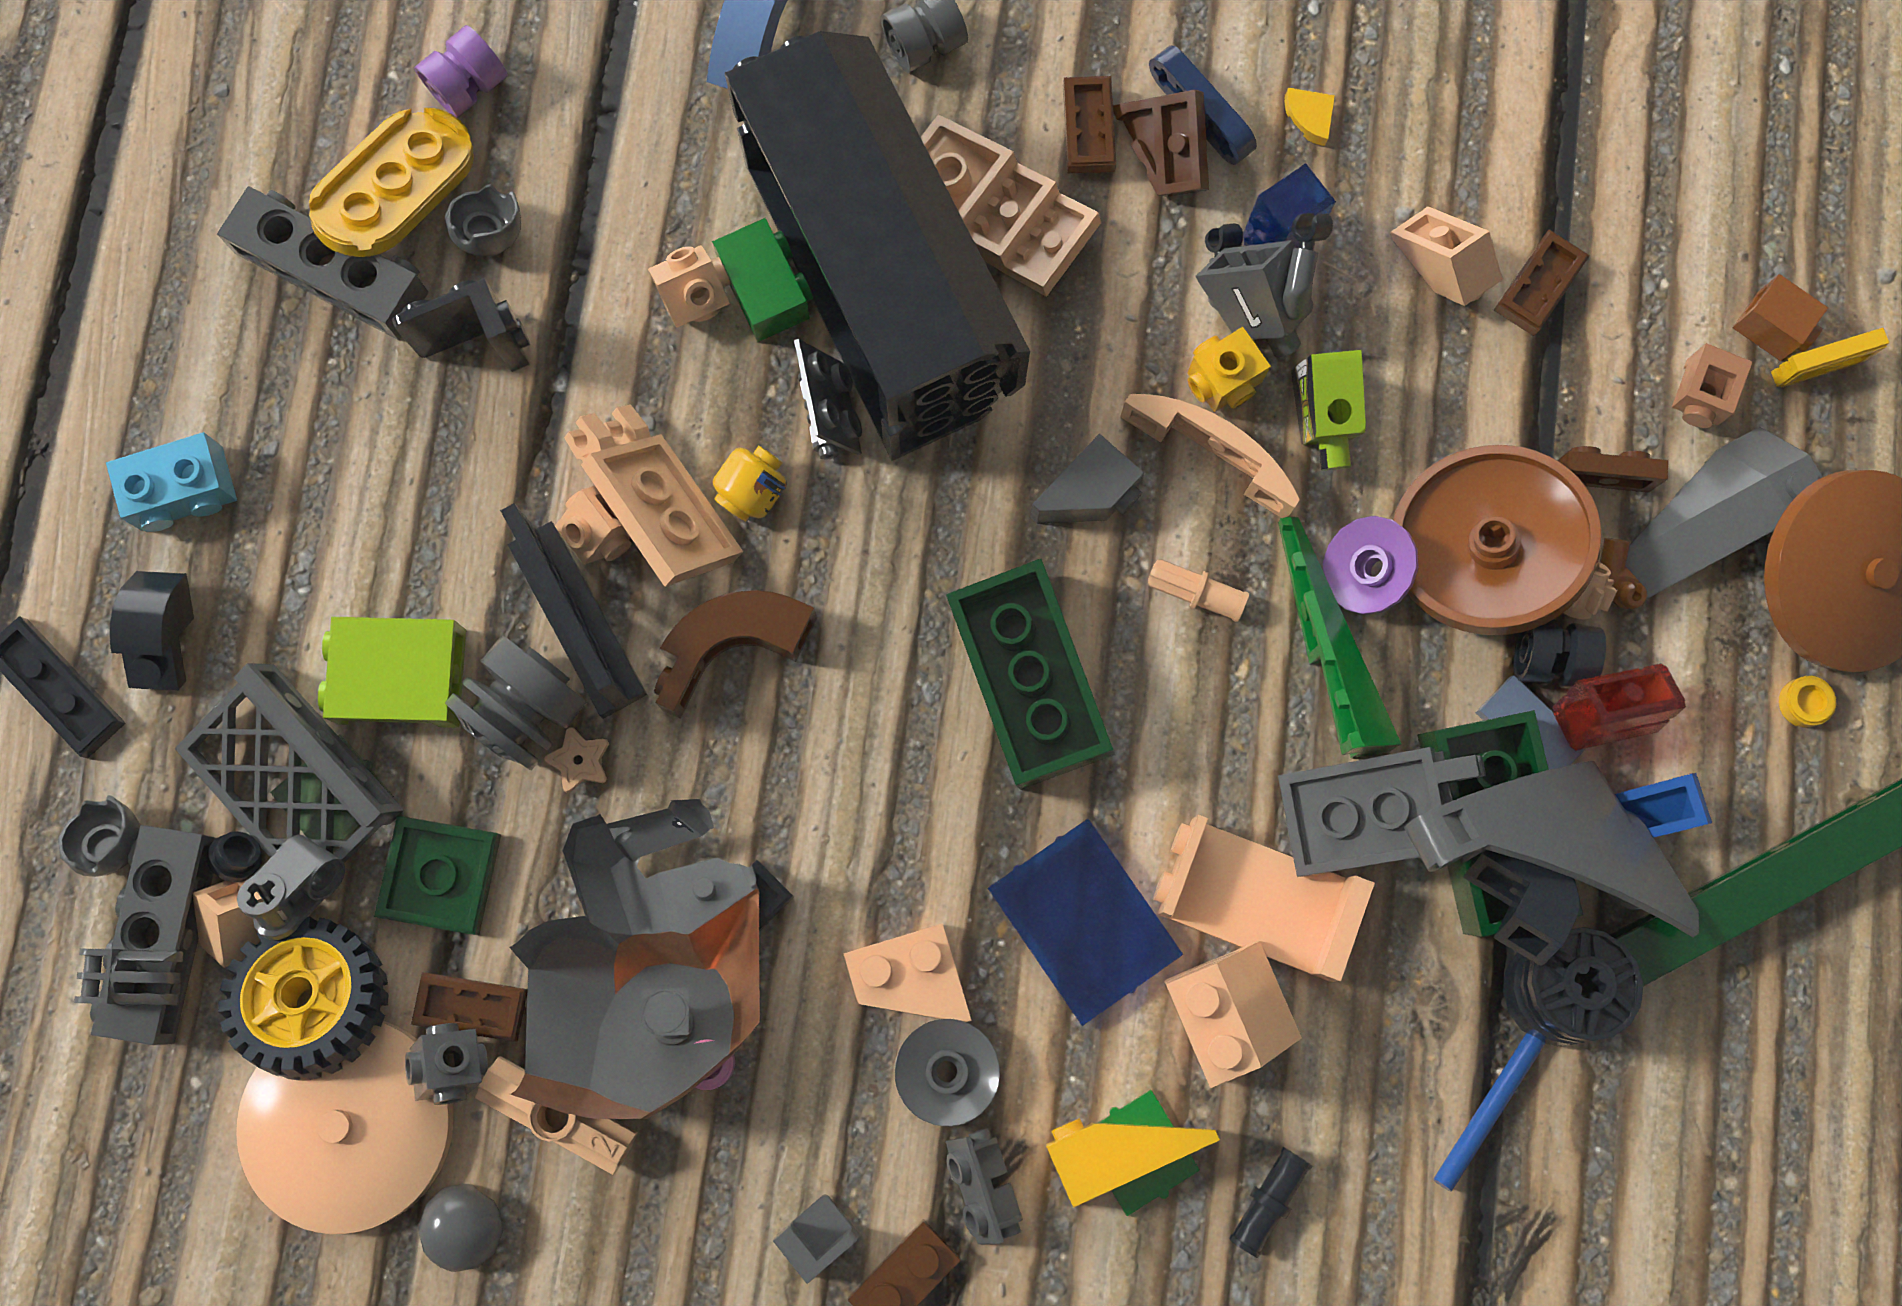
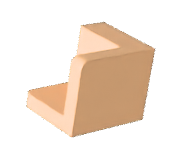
[192,880,263,968]

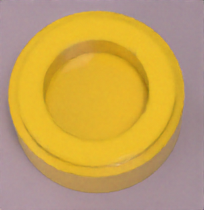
[1779,676,1836,728]

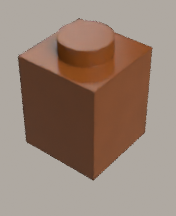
[1732,274,1829,361]

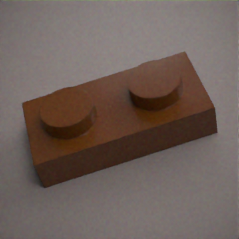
[1557,446,1668,493]
[848,1219,961,1306]

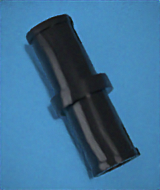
[1229,1147,1313,1258]

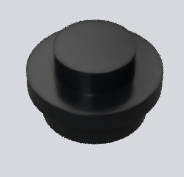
[207,831,262,882]

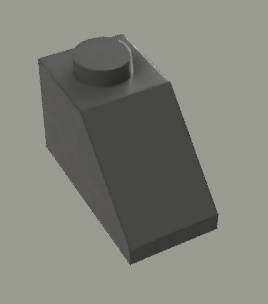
[1030,433,1144,523]

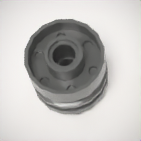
[445,635,588,771]

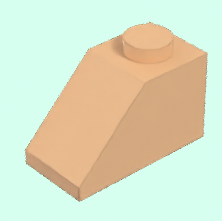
[1391,207,1503,306]

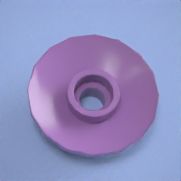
[1323,516,1419,615]

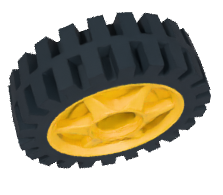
[218,916,389,1080]

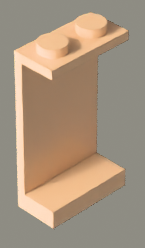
[1153,815,1375,982]

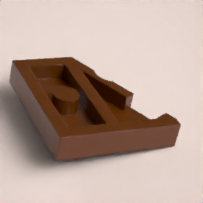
[1113,90,1209,197]

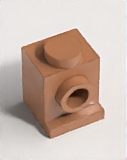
[1672,343,1753,428]

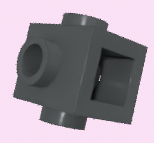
[405,1023,488,1105]

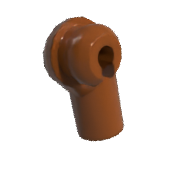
[1600,538,1647,609]

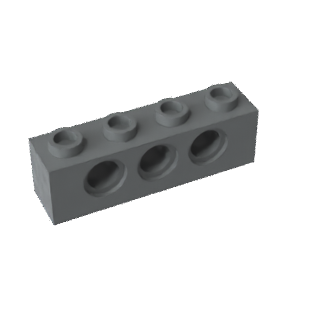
[217,186,429,340]
[90,825,216,1045]

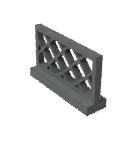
[175,663,404,863]

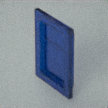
[987,819,1184,1026]

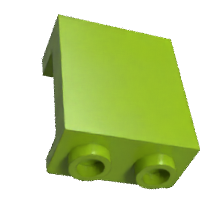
[318,617,466,728]

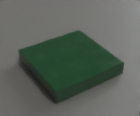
[374,815,501,936]

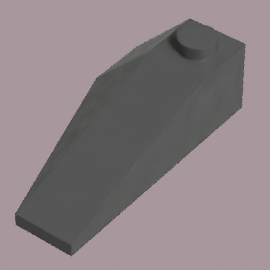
[1626,427,1823,599]

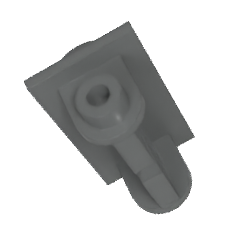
[945,1128,1023,1244]

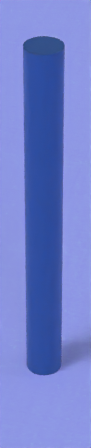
[1433,1034,1546,1192]

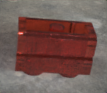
[1552,663,1686,751]

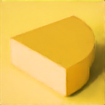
[1284,88,1335,146]

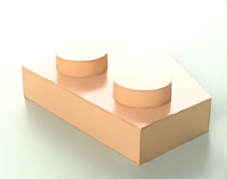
[843,923,971,1022]

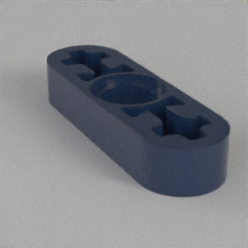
[1149,45,1257,165]

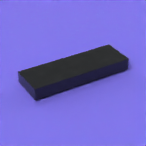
[0,616,126,759]

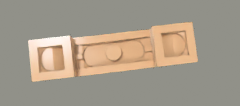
[1120,394,1300,518]

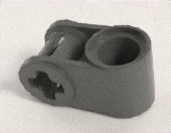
[237,835,346,940]

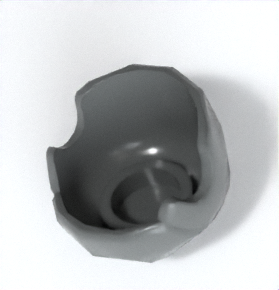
[445,184,521,256]
[58,795,141,877]
[418,1183,503,1272]

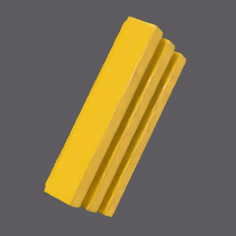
[1771,327,1890,388]

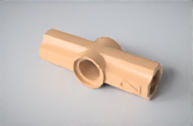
[475,1056,638,1175]

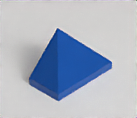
[1615,773,1712,838]

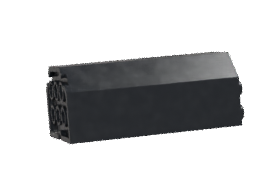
[725,31,1030,461]

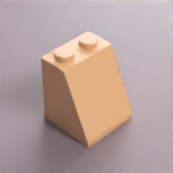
[1164,941,1302,1088]

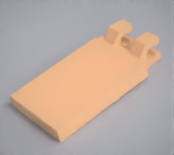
[564,404,743,587]

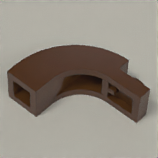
[654,590,817,719]

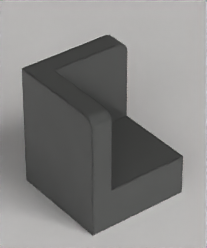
[773,1194,859,1284]

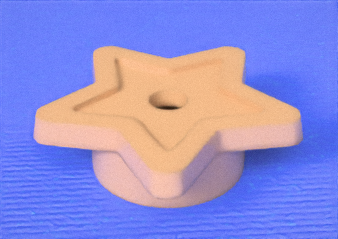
[544,727,609,793]

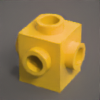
[1187,327,1271,412]

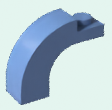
[706,0,788,89]

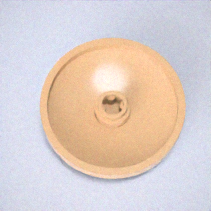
[236,1021,454,1234]

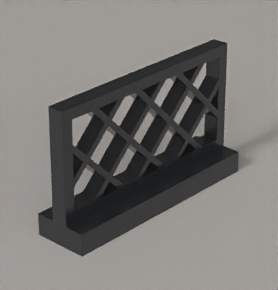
[500,503,648,719]

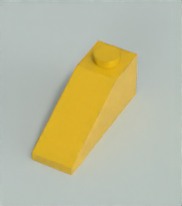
[1045,1118,1220,1208]

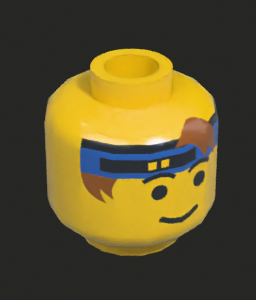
[713,445,787,522]

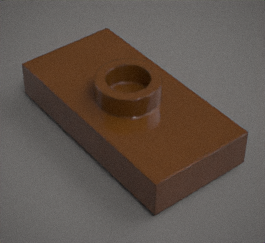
[1063,76,1116,174]
[1494,230,1590,336]
[411,972,528,1042]

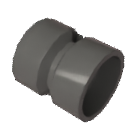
[881,0,968,73]

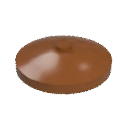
[1393,445,1601,635]
[1764,470,1902,672]

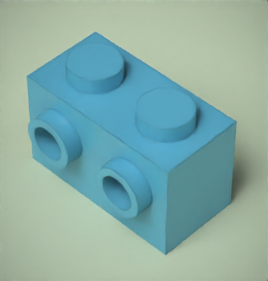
[106,432,237,532]

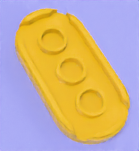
[309,108,474,257]

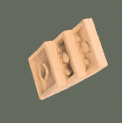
[921,114,1101,297]

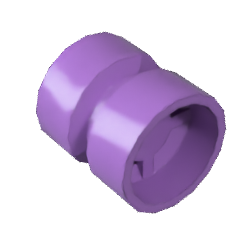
[414,25,508,118]

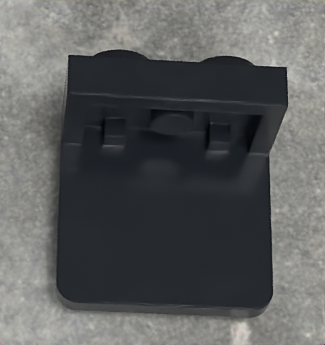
[392,278,531,372]

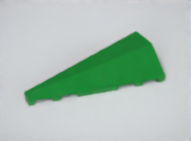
[1278,517,1402,758]

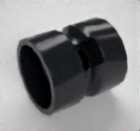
[1514,620,1606,692]

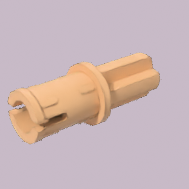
[1148,559,1249,622]

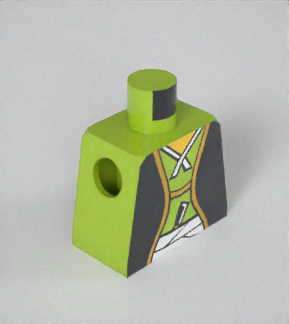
[1291,350,1366,471]

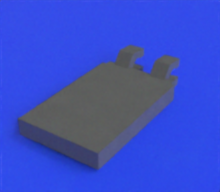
[1278,747,1486,877]

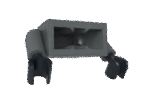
[1195,213,1333,357]

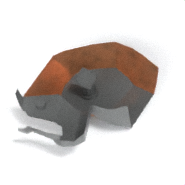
[509,799,760,1119]

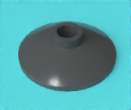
[895,1019,1000,1126]

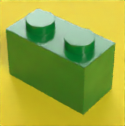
[712,217,813,342]

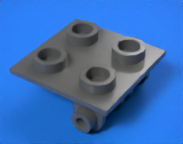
[794,339,862,460]

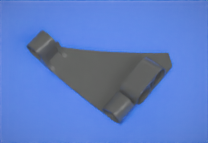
[1404,761,1699,937]

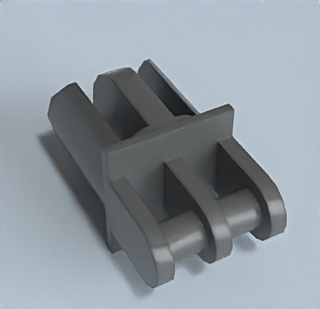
[74,948,184,1006]

